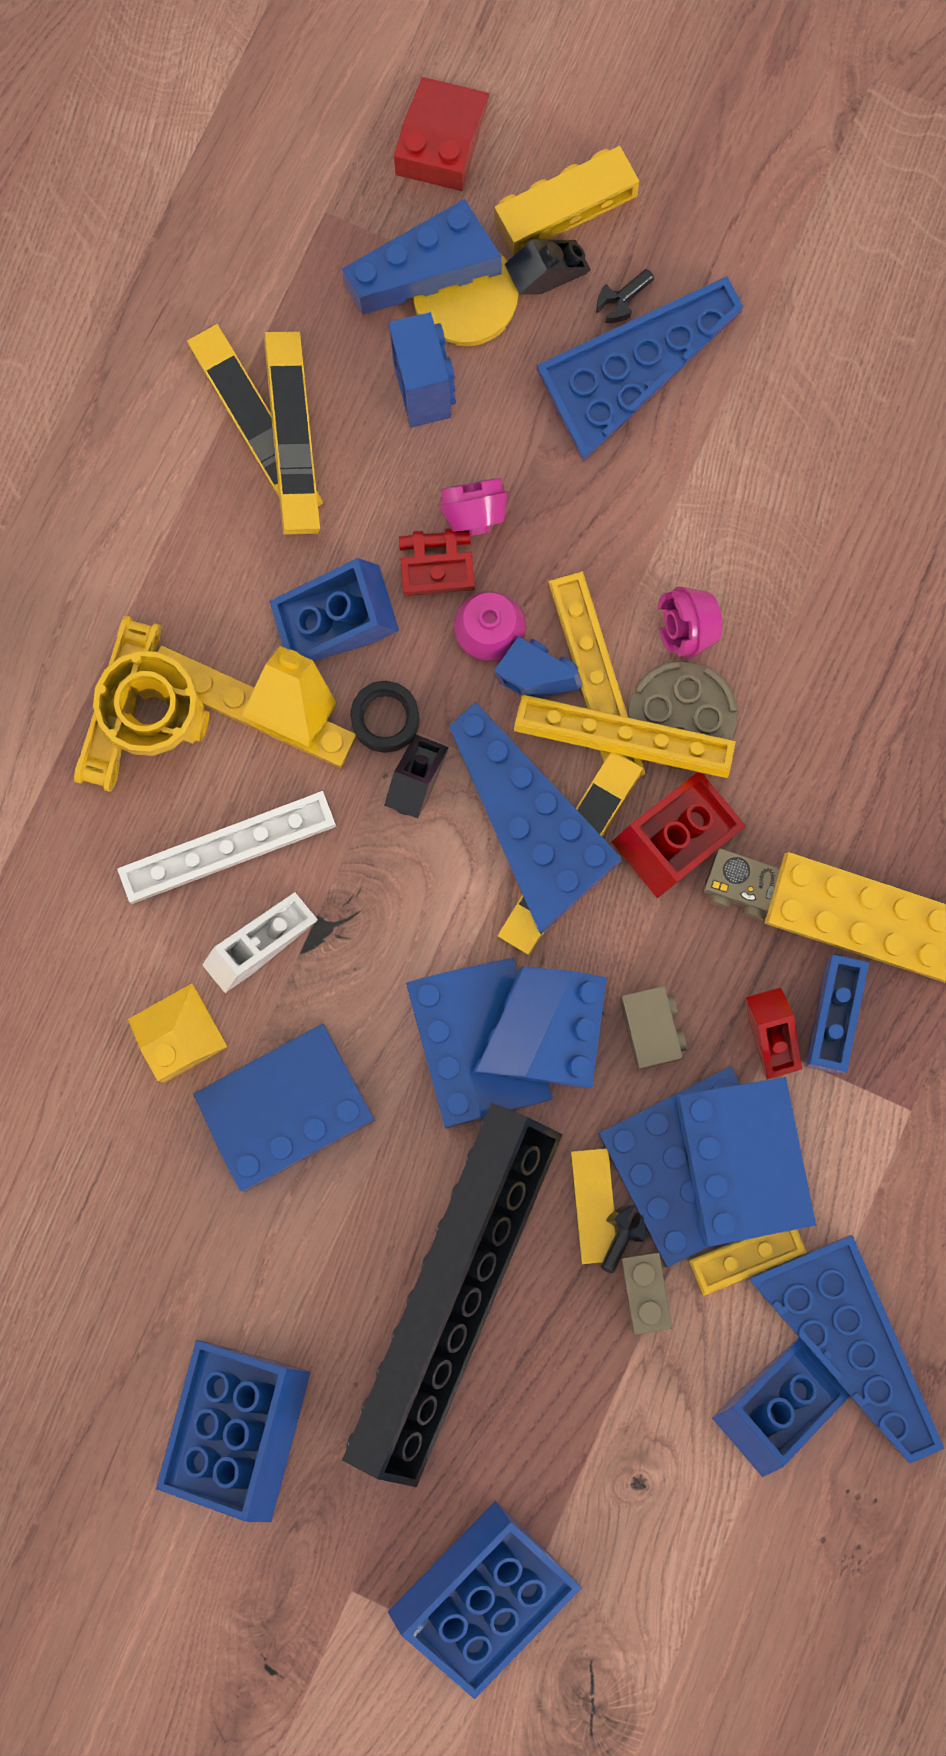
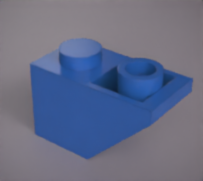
[494,636,583,698]

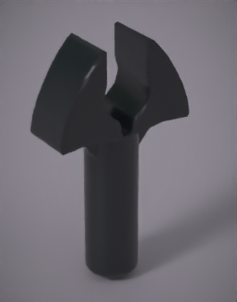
[596,269,654,323]
[601,1205,646,1273]

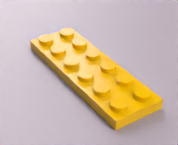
[764,852,946,983]

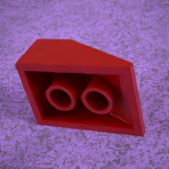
[394,77,489,191]
[611,772,746,898]

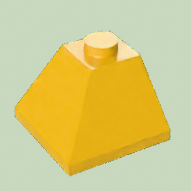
[242,646,337,746]
[128,983,228,1083]

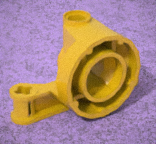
[74,615,210,792]

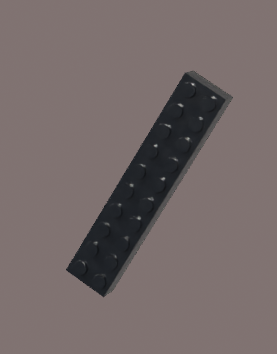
[342,1103,563,1487]

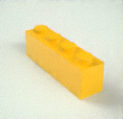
[494,146,639,256]

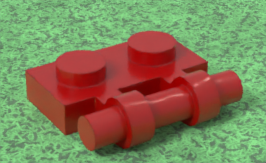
[399,528,475,596]

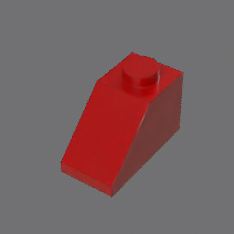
[745,987,802,1079]

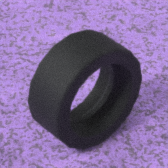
[350,680,420,753]

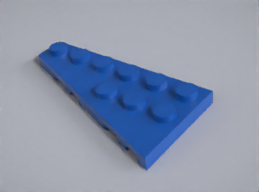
[536,276,743,462]
[449,702,622,934]
[747,1235,945,1463]

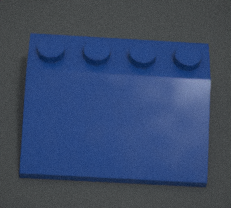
[406,958,553,1129]
[193,1024,376,1192]
[676,1077,816,1247]
[156,1340,311,1522]
[388,1501,582,1699]

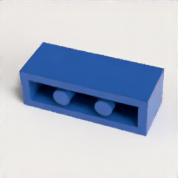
[804,954,869,1075]

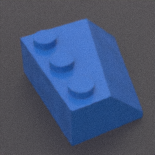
[473,966,607,1088]

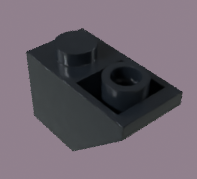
[504,239,591,295]

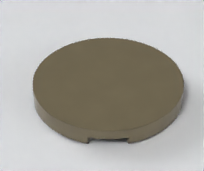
[628,660,737,769]

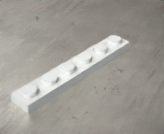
[117,791,336,904]

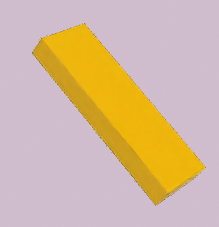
[571,1148,615,1264]
[688,1229,807,1296]

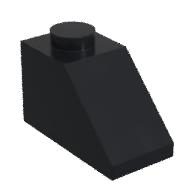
[384,734,449,819]

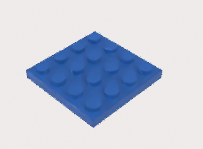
[598,1066,740,1267]

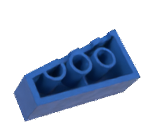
[342,199,502,315]

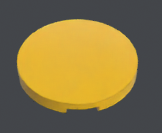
[413,254,518,347]

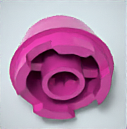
[438,478,509,536]
[658,586,722,658]
[454,591,526,661]

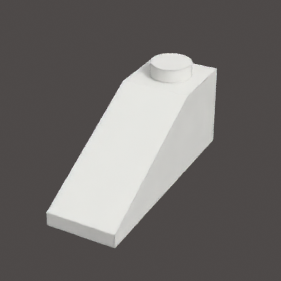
[202,892,318,993]

